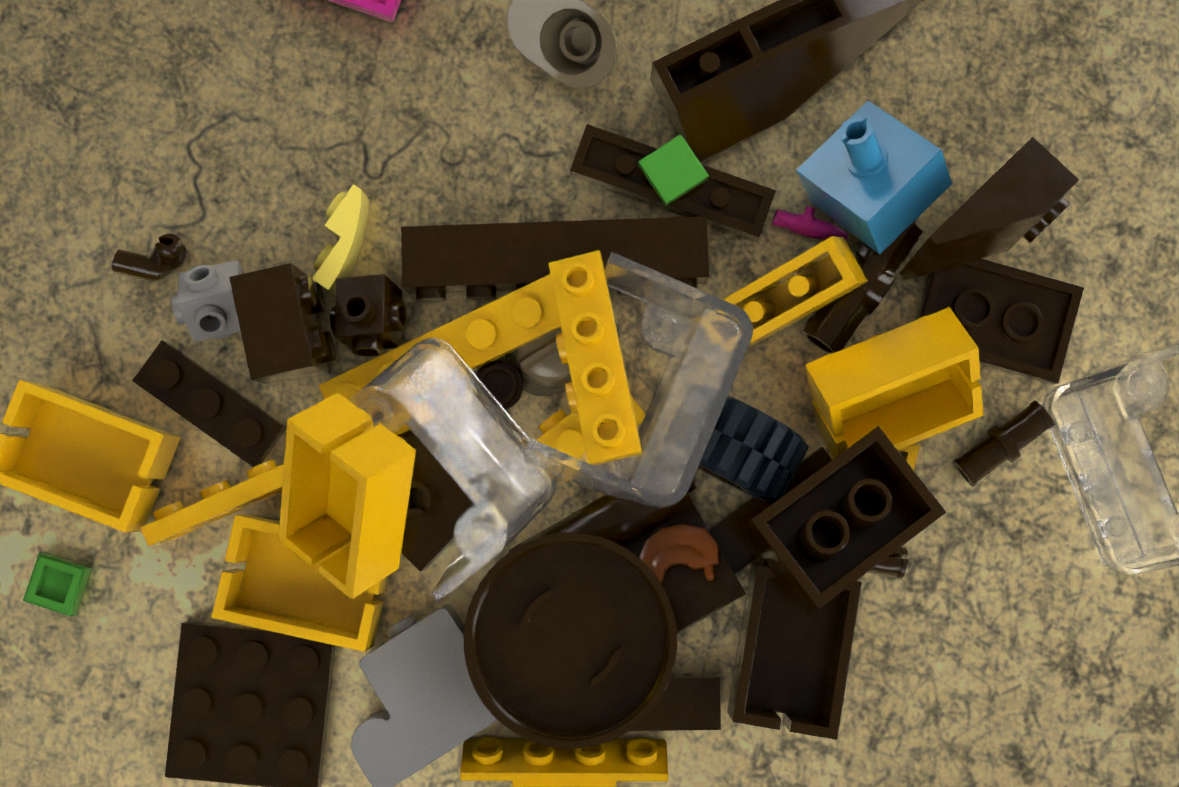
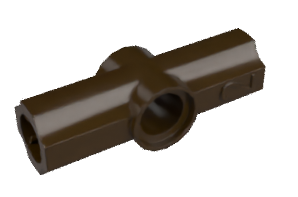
[801,221,923,354]

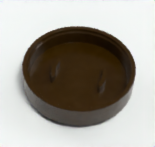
[463,532,677,749]

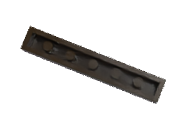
[401,216,709,302]

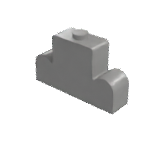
[351,604,497,787]

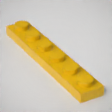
[318,274,612,417]
[140,398,437,546]

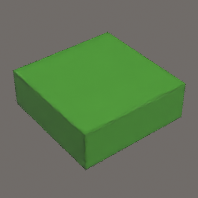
[638,134,709,207]
[23,552,93,616]

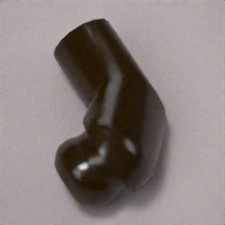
[112,234,187,282]

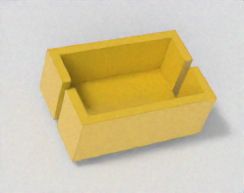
[805,307,984,458]
[0,379,181,533]
[278,392,416,599]
[211,514,390,652]

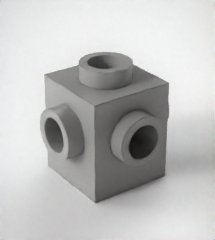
[171,260,244,342]

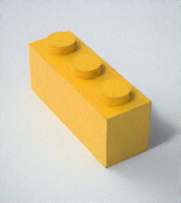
[697,236,868,360]

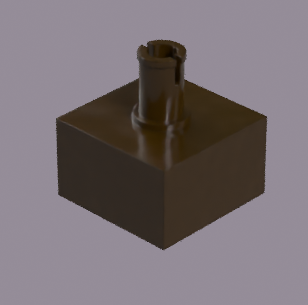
[401,425,497,572]

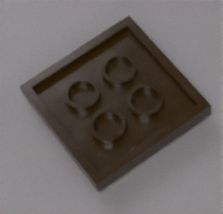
[165,622,335,787]

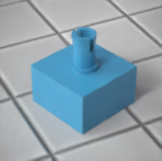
[796,100,952,254]

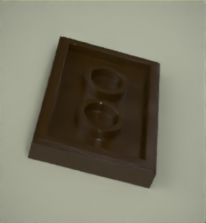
[916,259,1084,385]

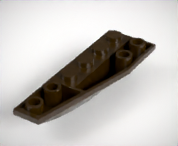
[650,0,925,163]

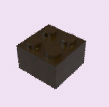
[229,263,336,387]

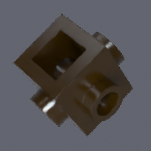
[329,274,408,357]

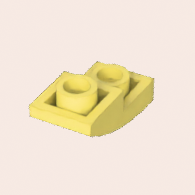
[312,184,369,296]

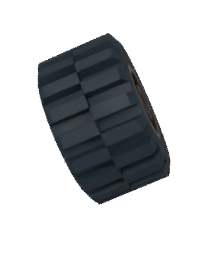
[664,387,809,503]

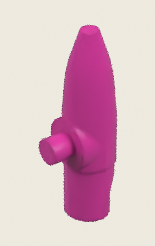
[772,206,849,241]

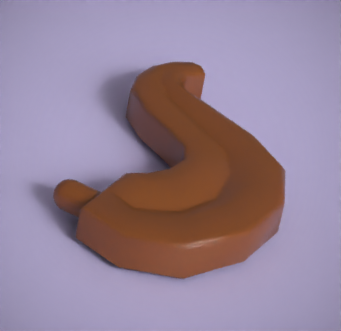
[639,524,720,584]

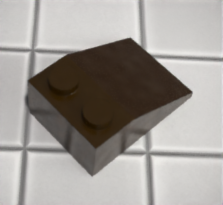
[899,137,1079,280]

